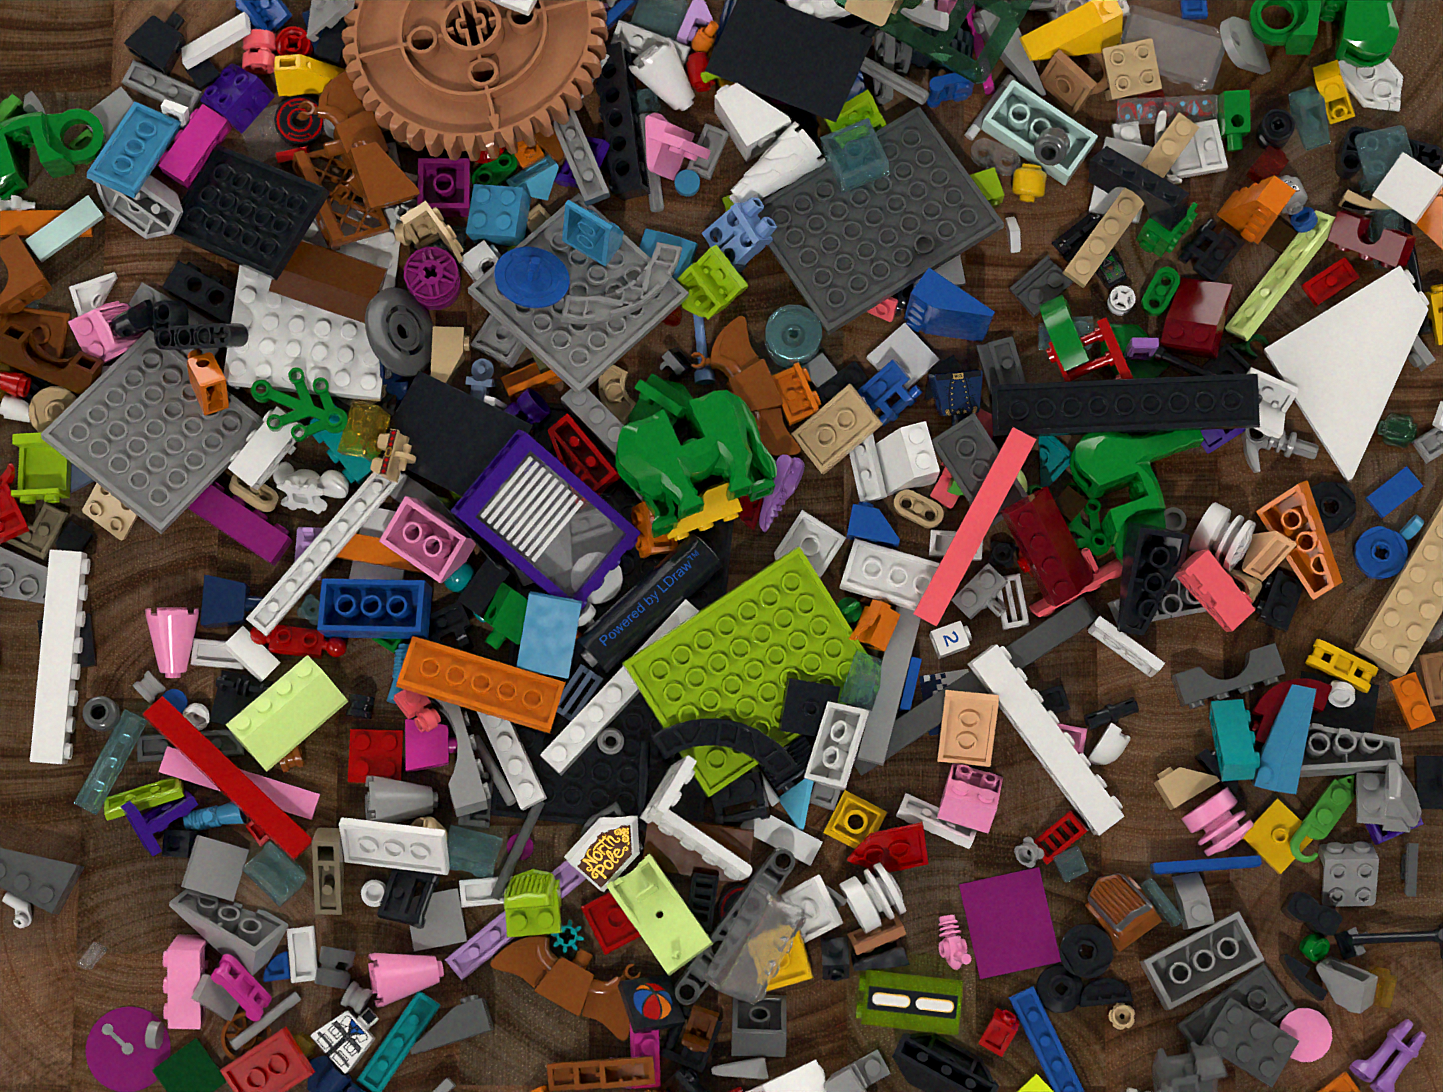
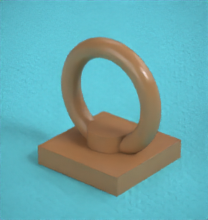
[1040,50,1109,117]

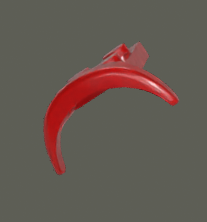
[0,463,30,544]

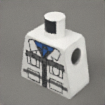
[311,1007,379,1074]

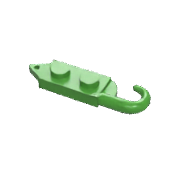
[1290,775,1356,863]

